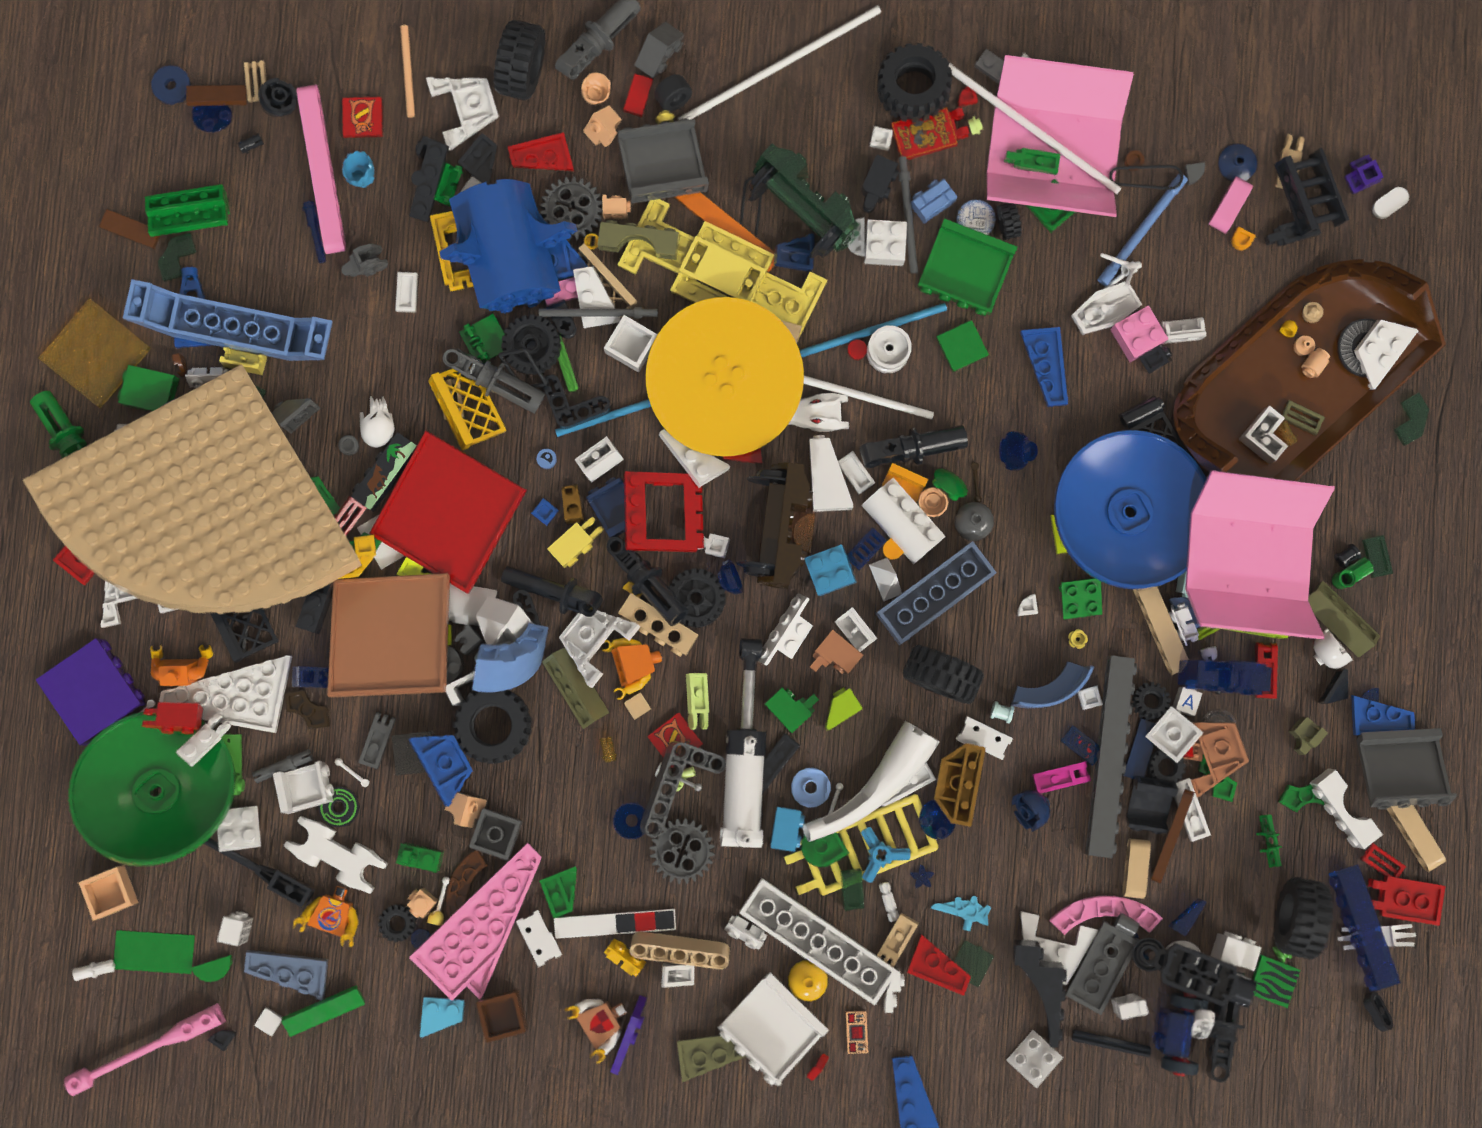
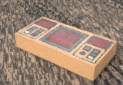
[846,1011,868,1054]

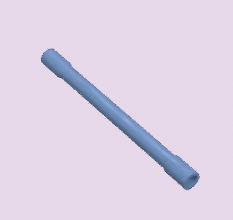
[1097,174,1188,286]

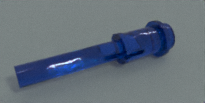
[302,201,326,264]

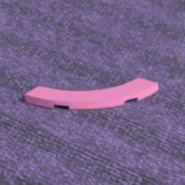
[1049,895,1163,935]

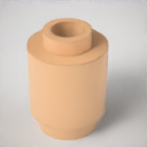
[1301,348,1330,378]

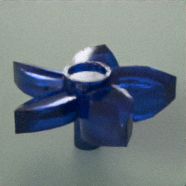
[910,865,934,888]

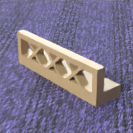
[578,243,637,319]

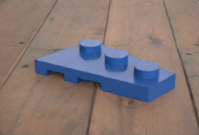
[1351,695,1415,735]

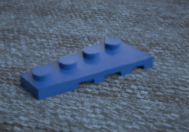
[1020,327,1068,407]

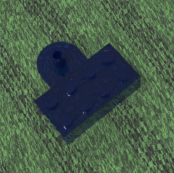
[1178,660,1272,695]

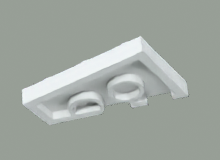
[573,266,621,328]

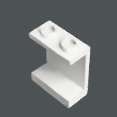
[446,671,475,706]

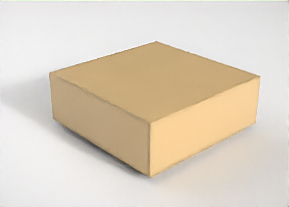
[624,692,651,720]

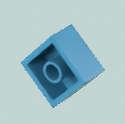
[805,544,857,596]
[770,806,804,852]

